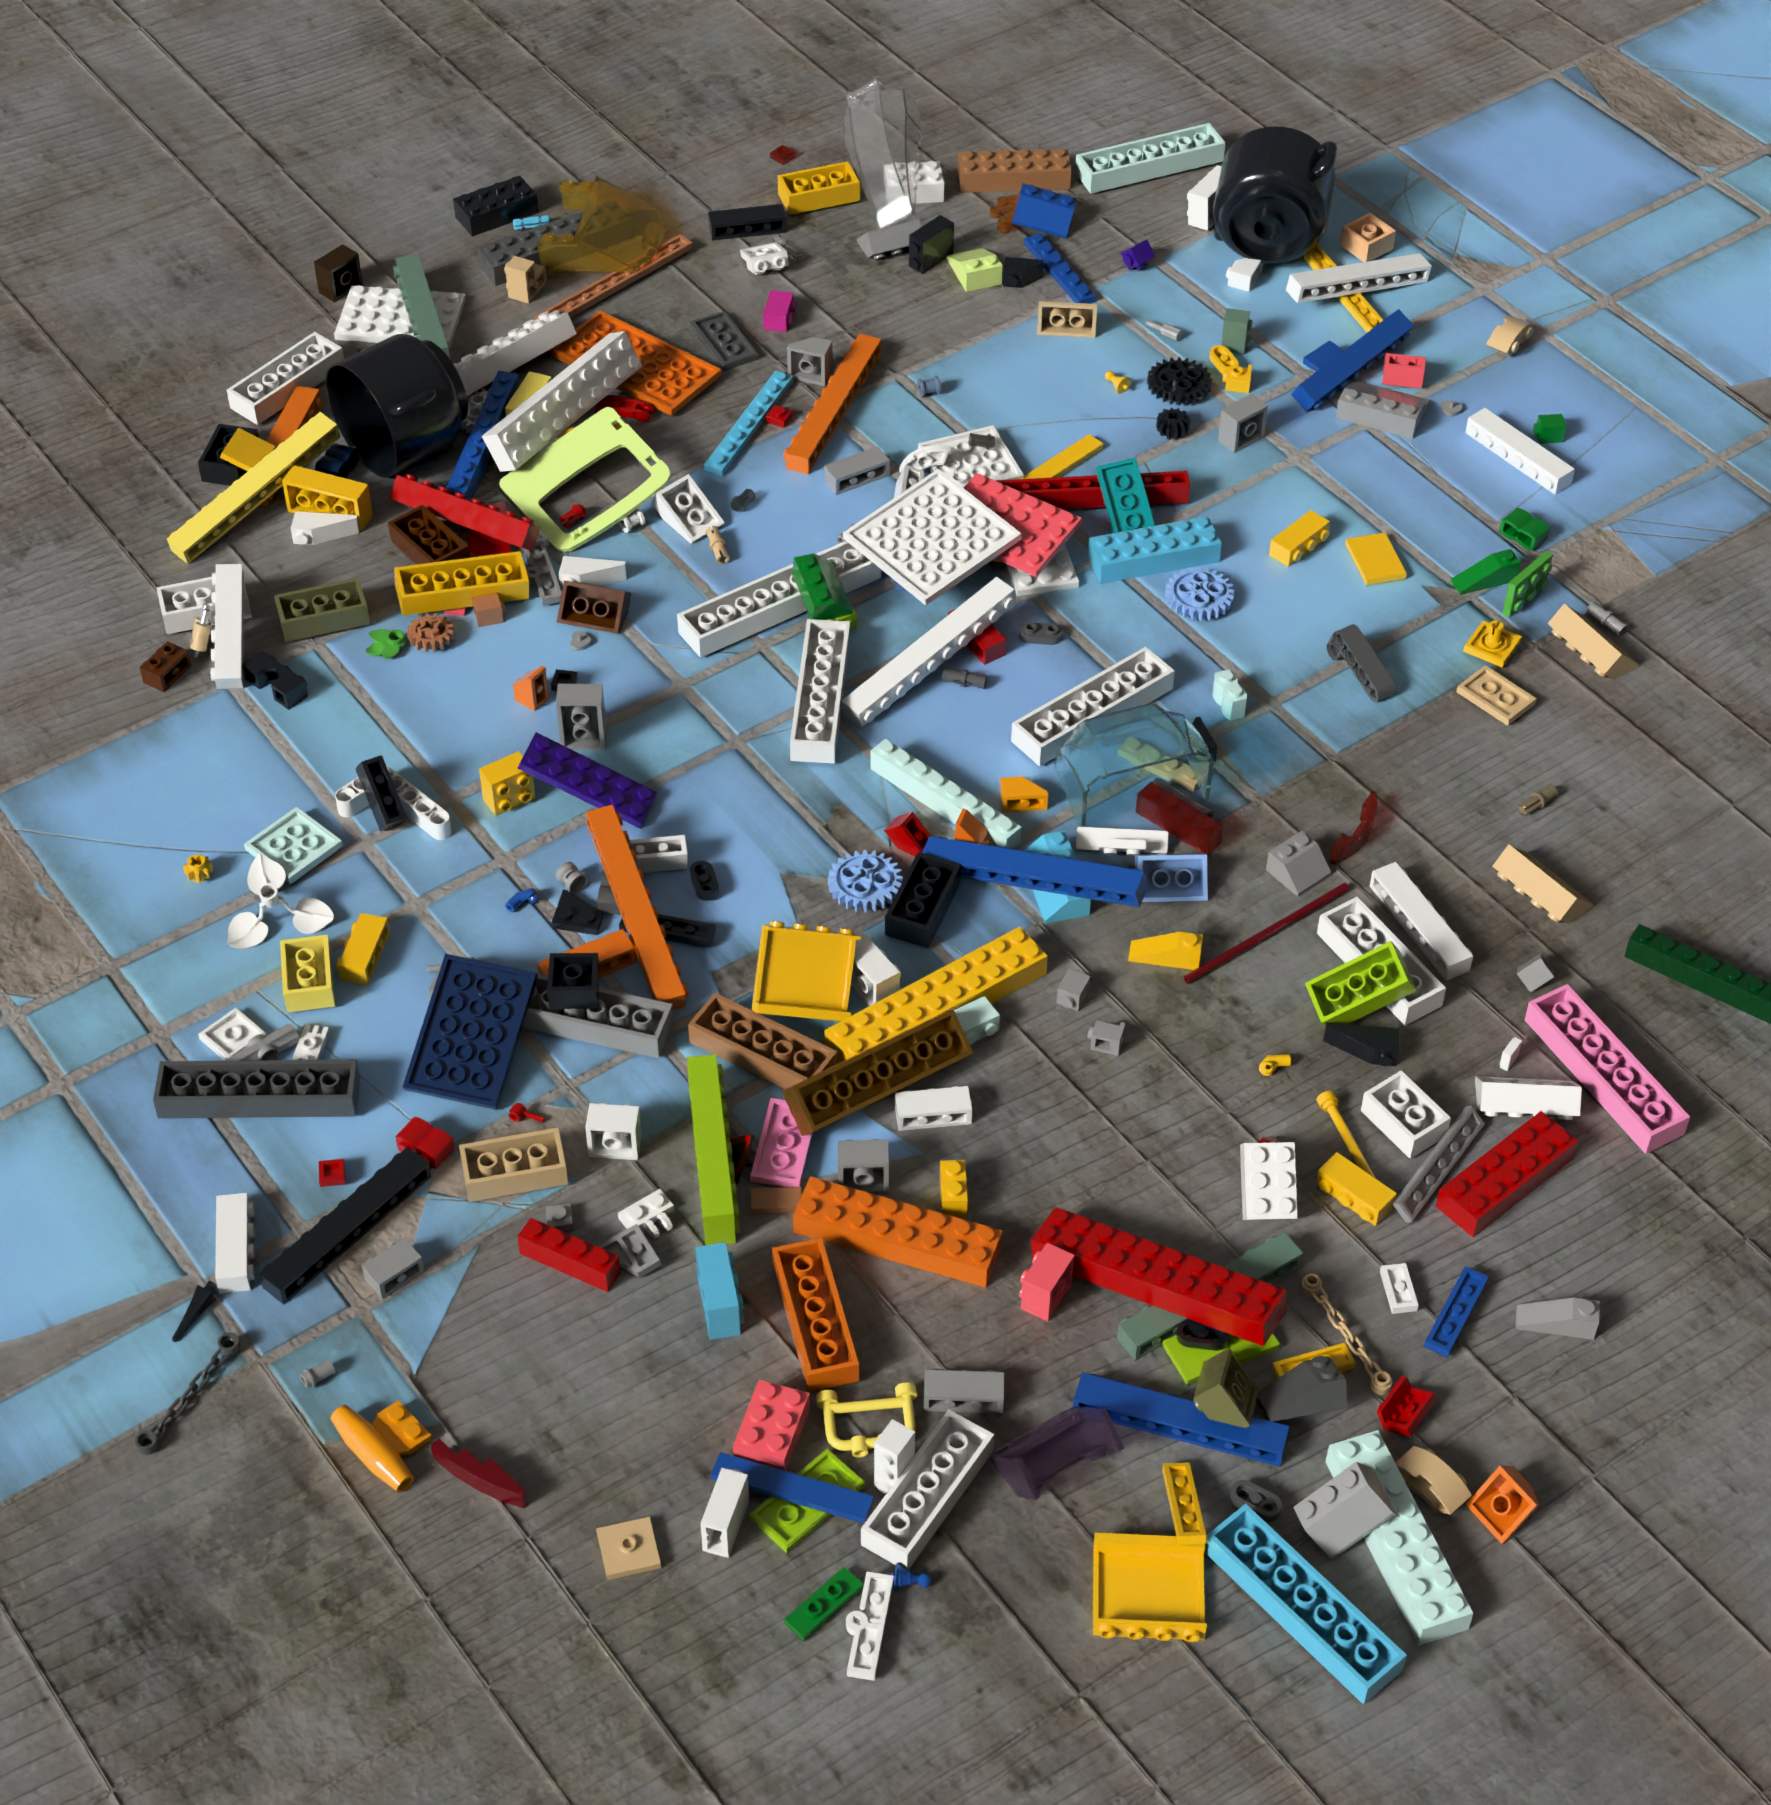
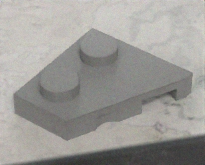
[598,1224,662,1278]

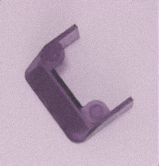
[990,1406,1124,1500]

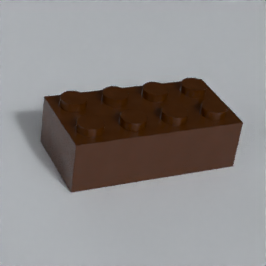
[388,505,471,565]

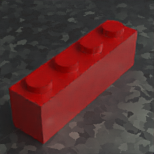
[517,1218,621,1292]

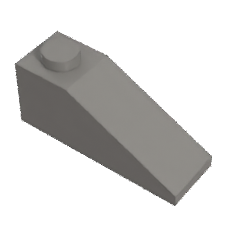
[1515,1297,1600,1340]

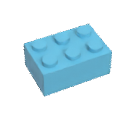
[695,1242,744,1340]

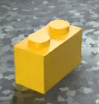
[939,1160,968,1219]

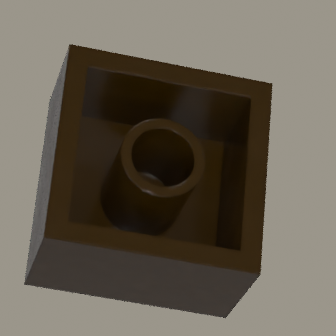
[314,244,363,302]

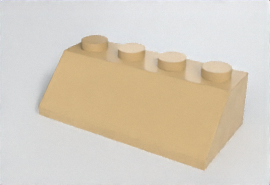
[1547,604,1639,679]
[1492,844,1594,924]

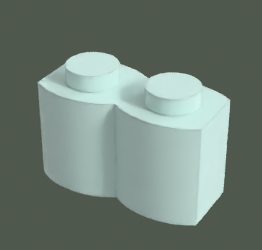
[1212,669,1247,721]

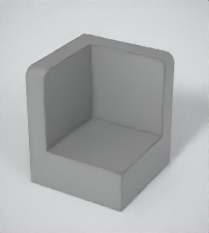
[1517,953,1555,992]

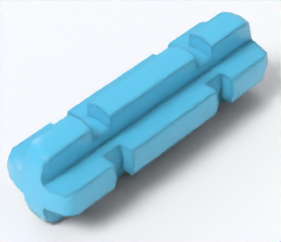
[513,215,550,230]

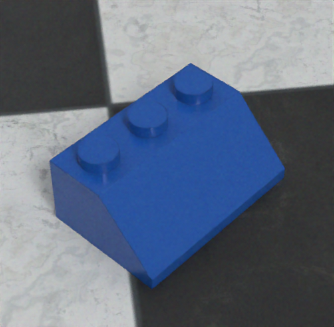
[1012,183,1077,239]

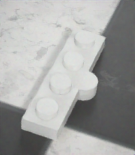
[846,1572,894,1681]

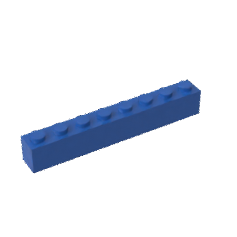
[1291,309,1414,412]
[446,370,519,502]
[1073,1372,1290,1467]

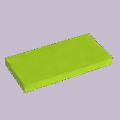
[1162,1333,1280,1386]
[749,1448,865,1553]

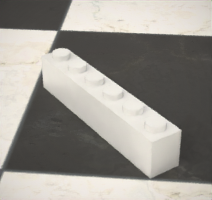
[1466,408,1575,494]
[211,564,244,689]
[1370,862,1473,981]

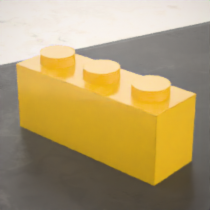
[1269,510,1330,567]
[336,913,390,985]
[1316,1152,1397,1226]

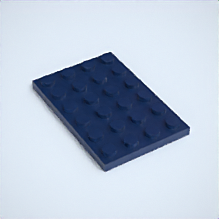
[403,954,538,1110]

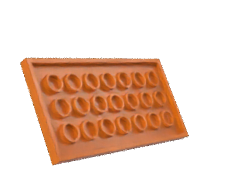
[549,310,722,416]

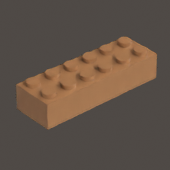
[957,148,1071,193]
[688,993,837,1089]

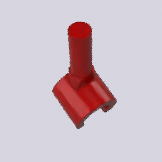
[509,1103,545,1123]

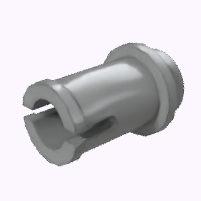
[300,1359,336,1388]

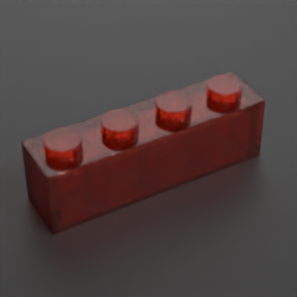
[1135,782,1223,856]

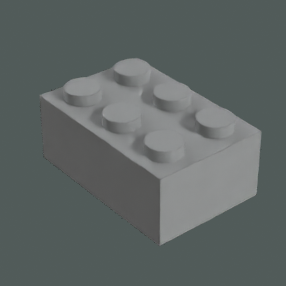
[556,684,607,750]

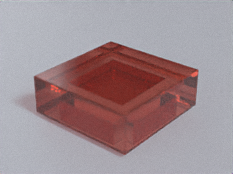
[770,145,796,165]

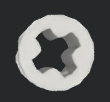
[618,508,645,533]

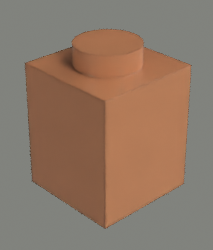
[472,593,506,627]

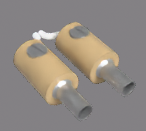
[190,604,212,658]

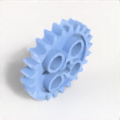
[1165,567,1234,621]
[828,850,903,913]

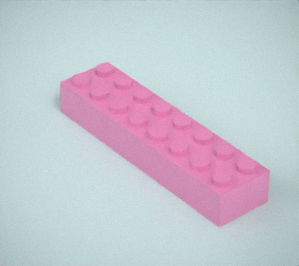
[1525,984,1690,1154]

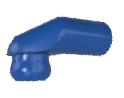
[505,888,540,912]

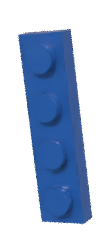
[1424,1266,1489,1358]

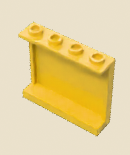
[752,921,861,1021]
[1093,1533,1207,1642]

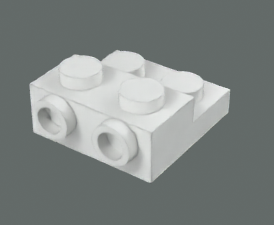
[740,242,789,275]

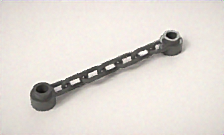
[135,1332,240,1455]

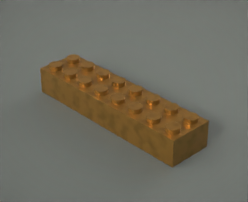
[781,1009,973,1136]

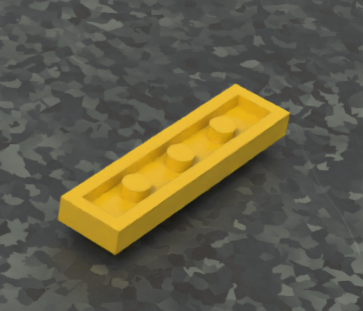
[1162,1462,1206,1545]

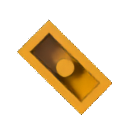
[999,776,1048,813]

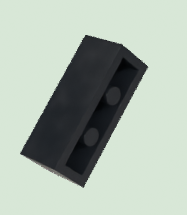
[355,755,407,831]

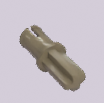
[1518,784,1558,815]

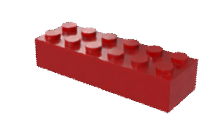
[1436,1111,1578,1238]

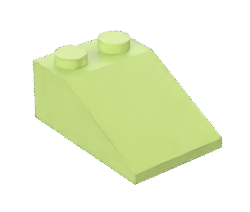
[946,248,1003,292]

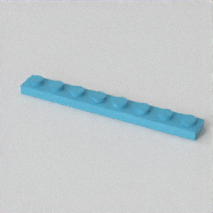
[704,371,793,476]

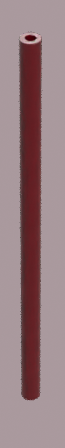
[1183,883,1349,984]

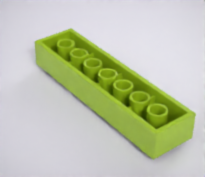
[687,1054,740,1245]

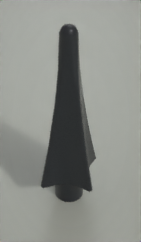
[172,1281,217,1342]

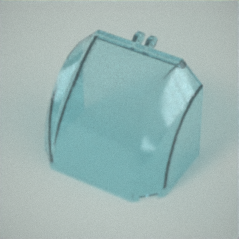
[1054,703,1214,827]

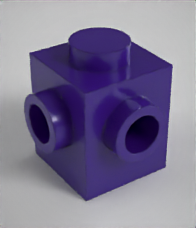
[1121,239,1156,270]

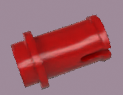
[560,504,586,528]

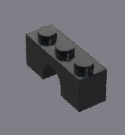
[242,650,308,710]

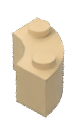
[1486,315,1533,357]
[1395,1446,1472,1515]

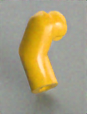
[1259,1054,1291,1076]

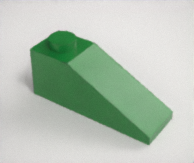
[1451,549,1521,595]

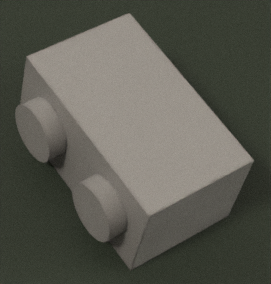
[362,1238,425,1299]

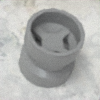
[556,862,588,894]

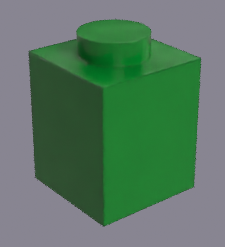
[1533,414,1567,444]

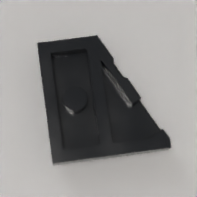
[551,889,603,935]

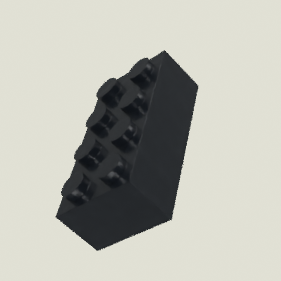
[453,176,539,236]
[885,852,961,948]

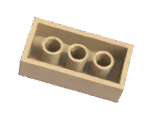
[459,1127,568,1202]

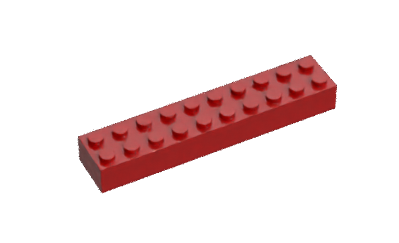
[1031,1207,1287,1347]

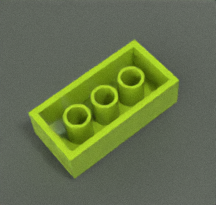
[1305,941,1417,1026]

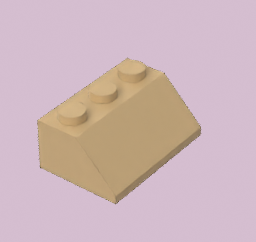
[1037,301,1098,338]

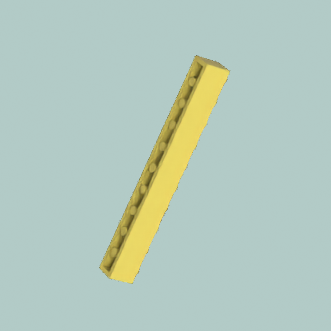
[167,412,341,564]

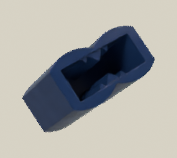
[315,443,359,478]

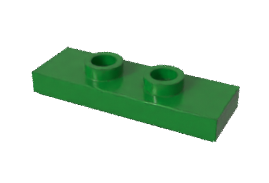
[784,1567,864,1641]

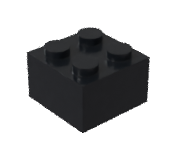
[547,953,600,1009]

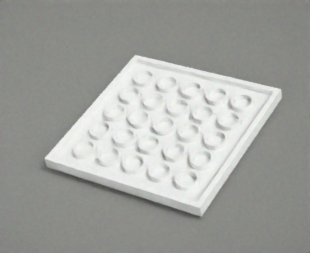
[843,469,1022,605]

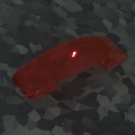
[1330,791,1377,865]

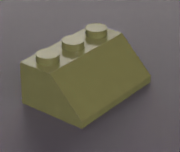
[1194,1348,1259,1428]

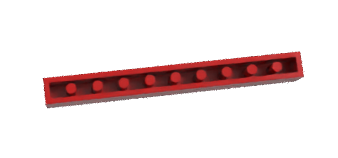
[995,471,1190,510]

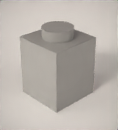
[1057,969,1091,1011]

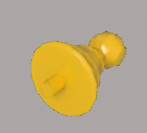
[1105,371,1131,394]

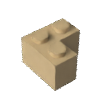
[504,256,547,304]

